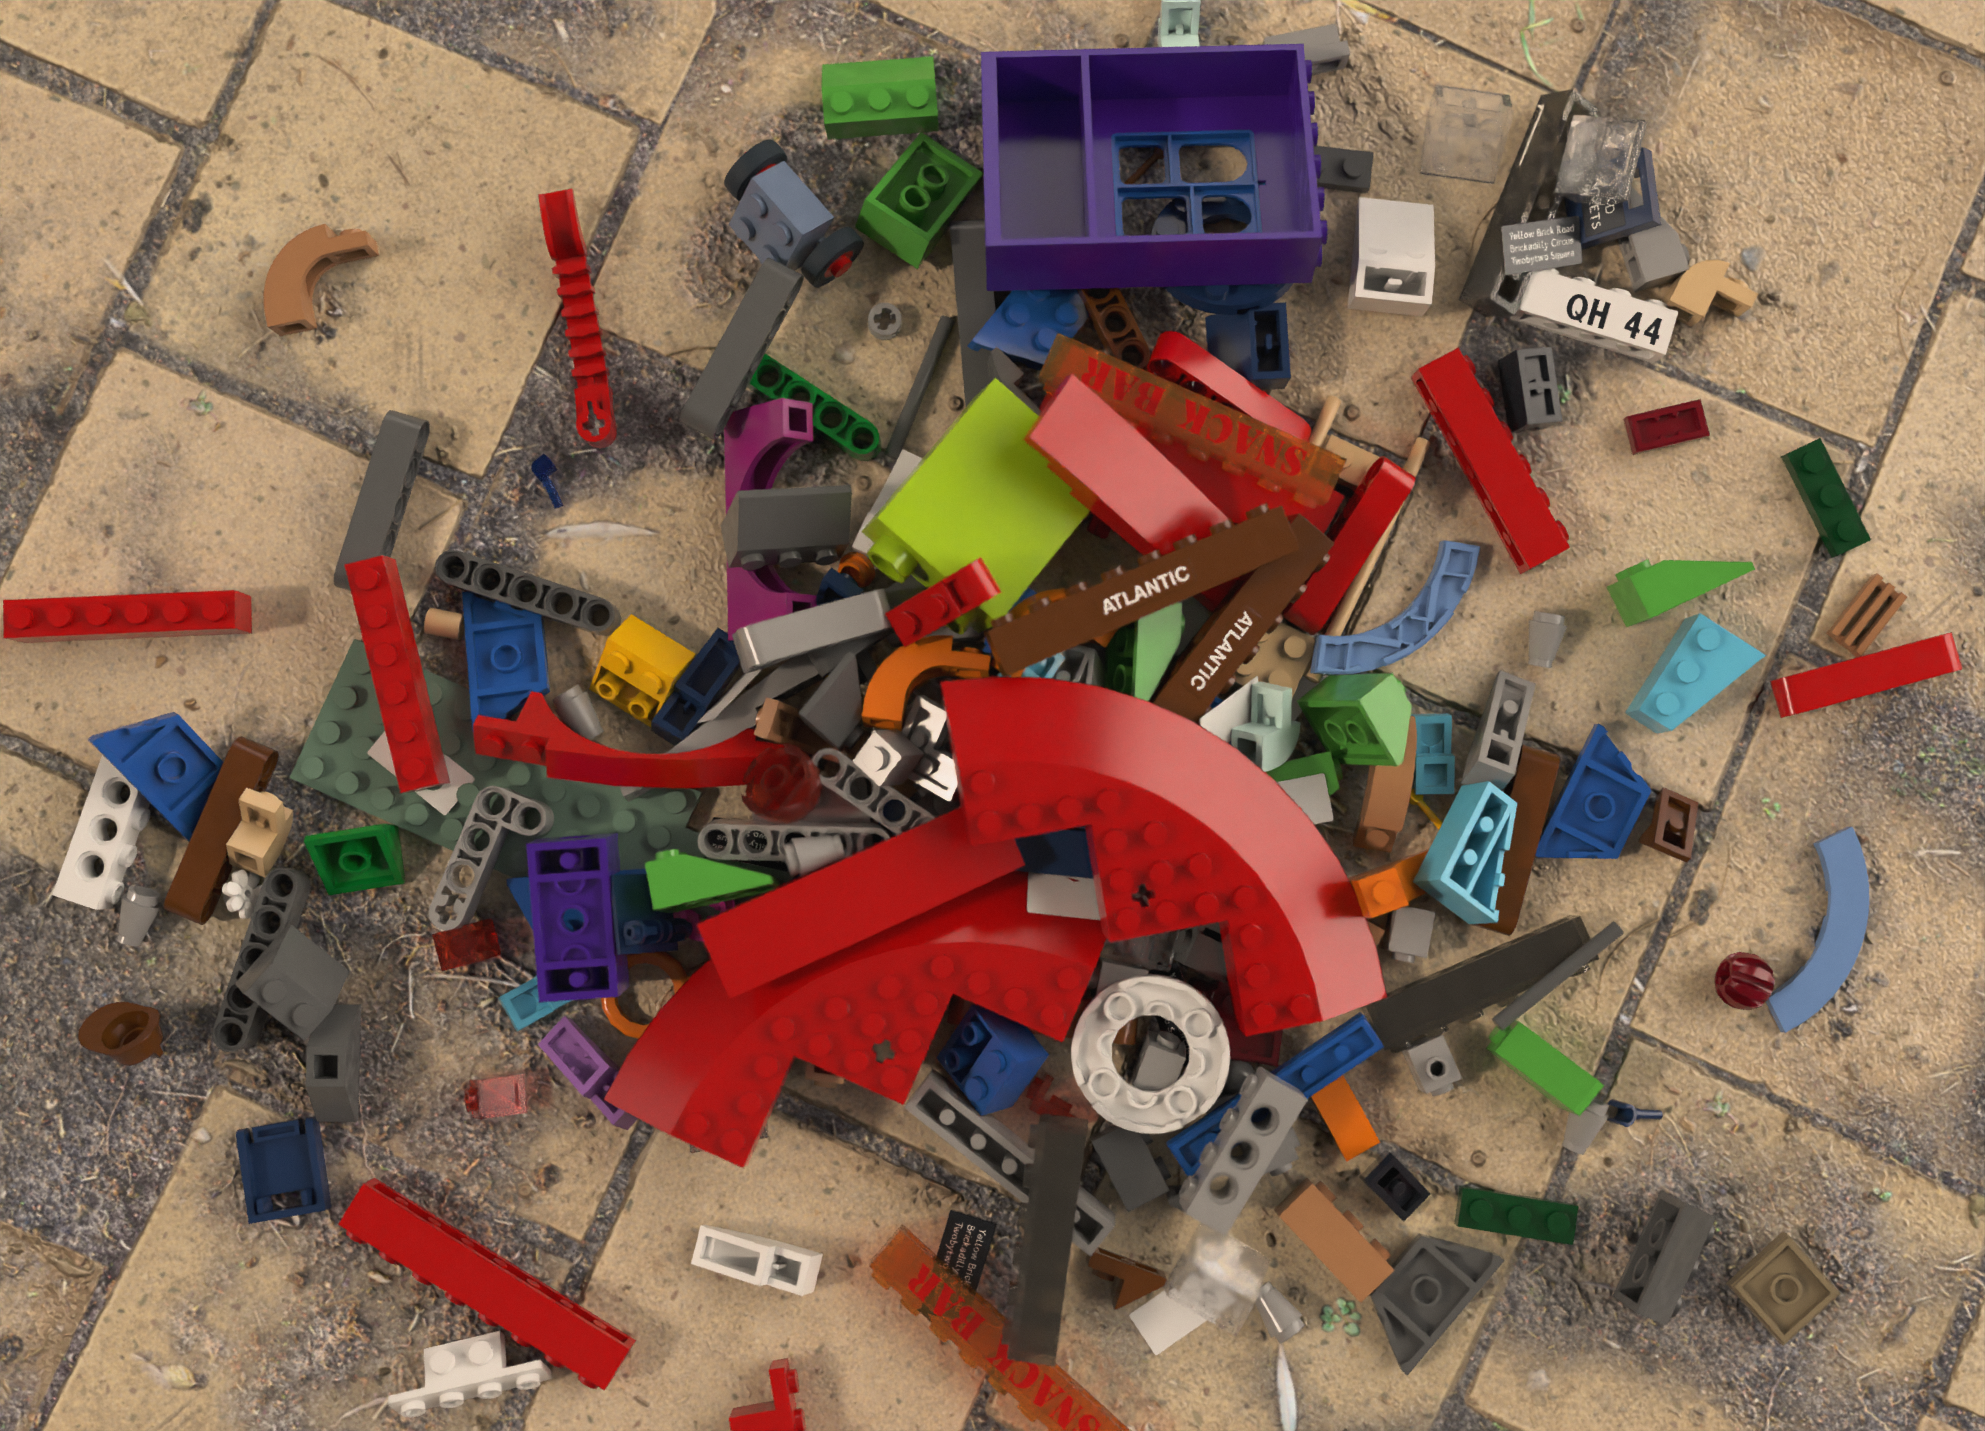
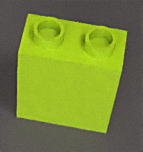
[861,377,1090,635]

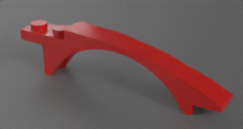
[473,691,793,789]
[728,1358,806,1431]

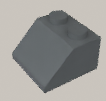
[235,923,350,1041]

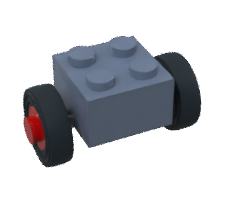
[724,139,864,288]

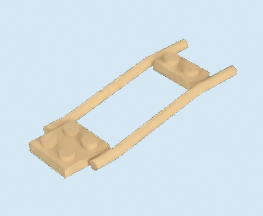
[1233,396,1431,698]

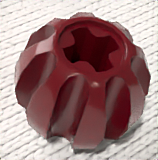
[1714,952,1774,1010]

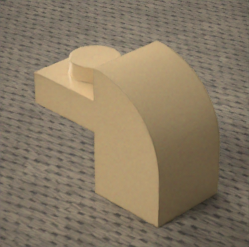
[1662,260,1758,327]
[226,788,293,878]

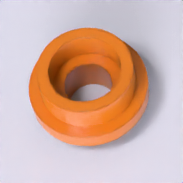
[838,552,875,588]

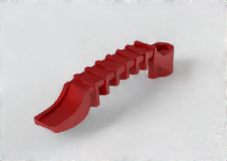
[538,188,617,448]

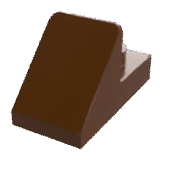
[1638,787,1699,863]
[1086,1247,1167,1310]

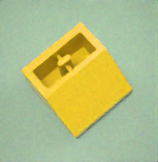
[589,614,696,727]

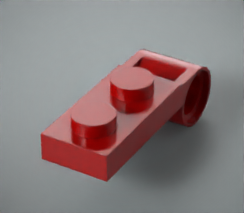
[885,557,1002,648]

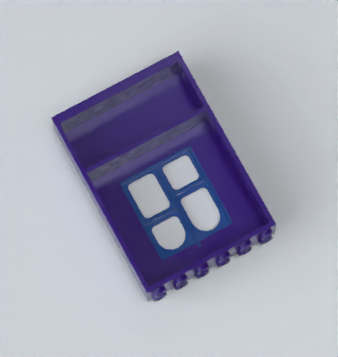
[981,44,1328,291]

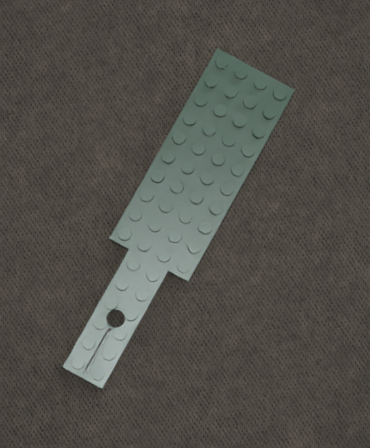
[289,639,798,920]

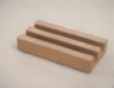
[1826,573,1907,657]

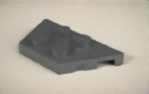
[1370,1233,1505,1376]

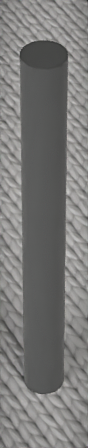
[884,315,955,460]
[1492,921,1624,1031]

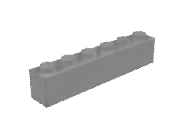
[904,1069,1115,1257]

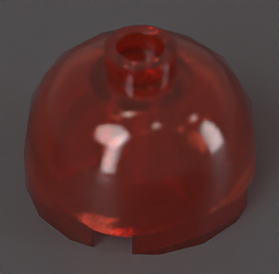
[741,743,822,825]

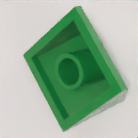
[304,824,405,895]

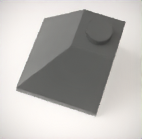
[799,651,865,752]

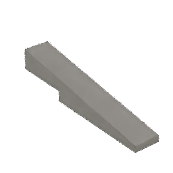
[620,654,824,802]

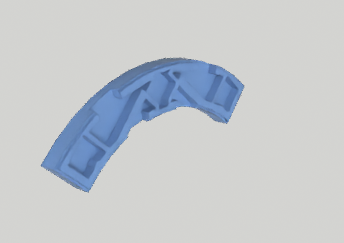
[1310,540,1480,675]
[1766,827,1869,1033]

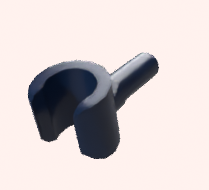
[1607,1099,1663,1127]

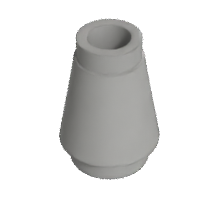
[1528,611,1567,668]
[552,684,604,740]
[783,835,844,877]
[117,886,162,946]
[1562,1098,1609,1155]
[1250,1281,1305,1344]

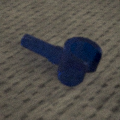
[531,454,564,509]

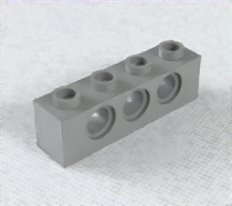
[1179,1066,1308,1236]

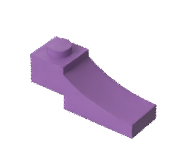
[538,1016,638,1130]

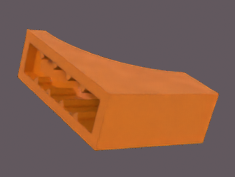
[1348,849,1429,918]

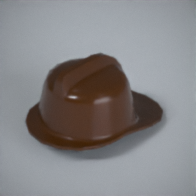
[78,1002,163,1066]

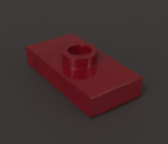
[1623,399,1710,455]
[1221,1018,1283,1067]

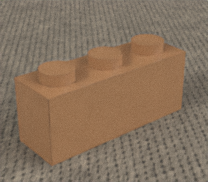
[1274,1178,1394,1303]

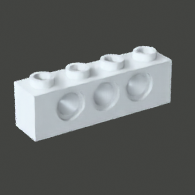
[52,755,150,910]

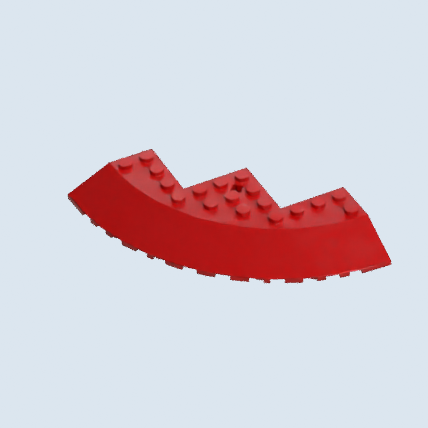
[940,676,1387,1036]
[604,871,1107,1168]

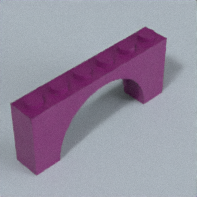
[724,398,817,641]

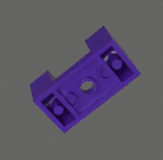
[526,833,630,1003]

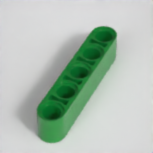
[747,353,881,461]

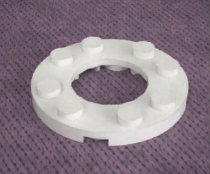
[1071,974,1230,1134]

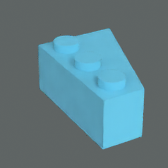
[1625,613,1766,734]
[1413,781,1517,924]

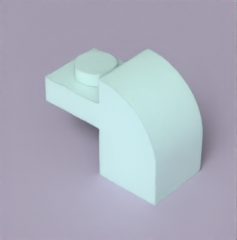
[1158,0,1201,47]
[1231,682,1301,772]

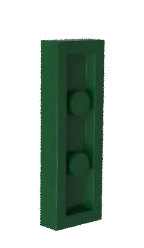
[1781,438,1871,558]
[1454,1185,1579,1245]

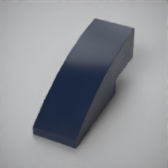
[651,628,741,746]

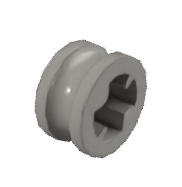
[868,303,902,340]

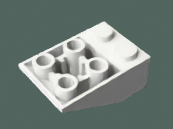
[1347,197,1435,316]

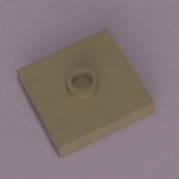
[1726,1231,1841,1346]

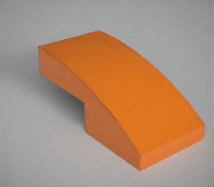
[1310,1075,1380,1161]

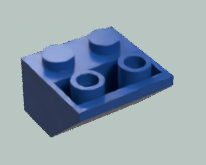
[936,1004,1049,1116]

